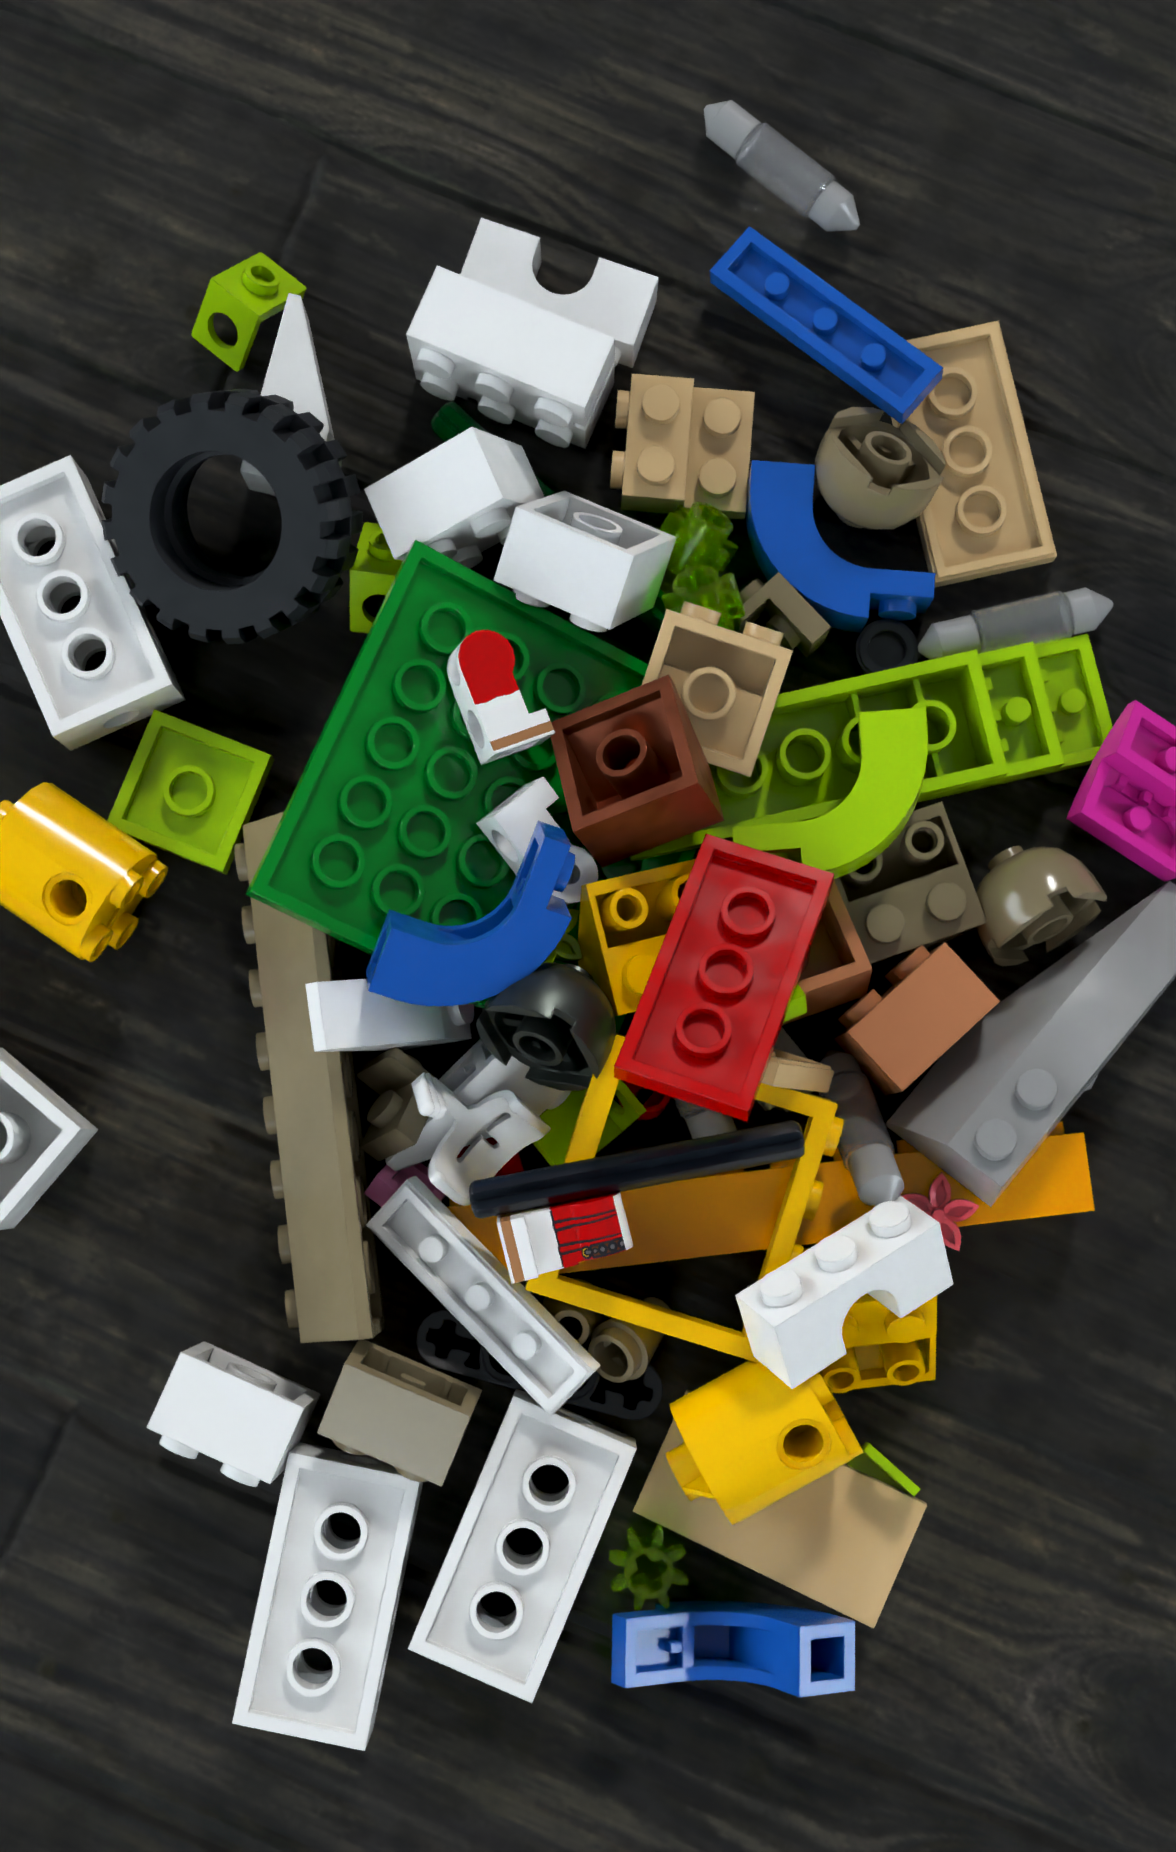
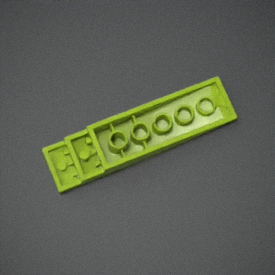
[630,634,1113,862]

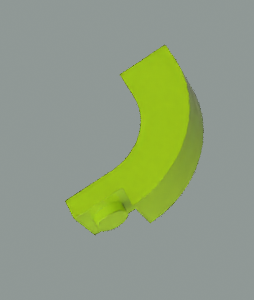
[732,707,928,879]

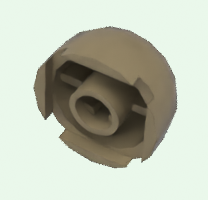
[815,407,946,529]
[976,846,1107,967]

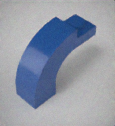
[746,460,935,633]
[366,821,575,1006]
[611,1601,855,1698]

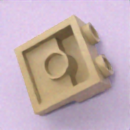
[610,374,755,519]
[642,601,793,777]

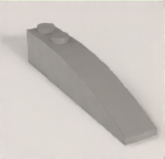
[886,881,1176,1207]

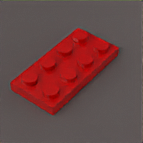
[614,834,834,1122]

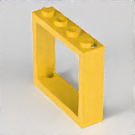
[525,1033,844,1363]

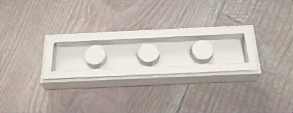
[366,1175,601,1416]

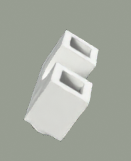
[460,218,658,368]
[735,1195,954,1389]

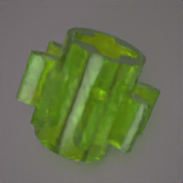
[659,502,738,581]
[662,565,745,631]
[609,1525,689,1611]

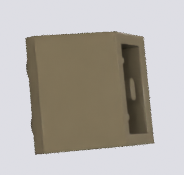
[834,801,987,967]
[317,1339,482,1487]

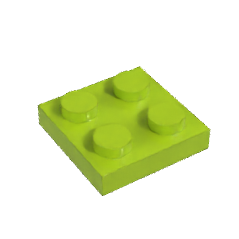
[107,709,275,875]

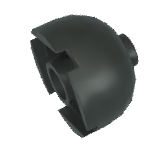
[476,962,616,1091]

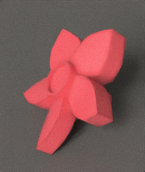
[901,1172,979,1251]

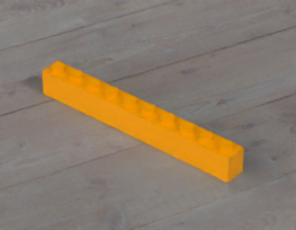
[446,1121,1095,1274]

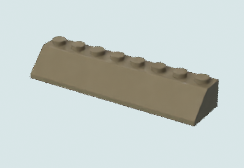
[235,812,385,1343]

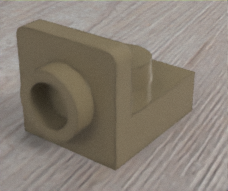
[729,572,831,658]
[357,1047,434,1162]

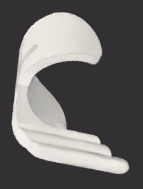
[411,1072,551,1206]

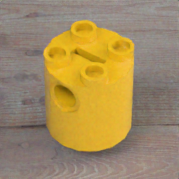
[0,782,168,962]
[665,1360,864,1525]

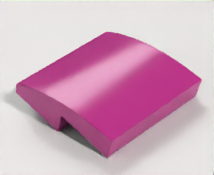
[1066,700,1176,882]

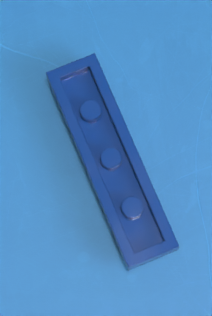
[710,226,943,424]

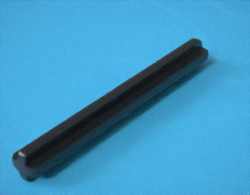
[469,1120,805,1219]

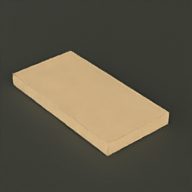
[891,320,1057,588]
[633,1390,927,1629]

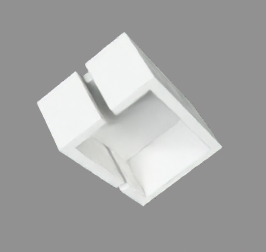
[406,265,615,449]

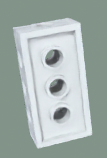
[0,455,186,751]
[408,1389,637,1703]
[232,1442,423,1751]

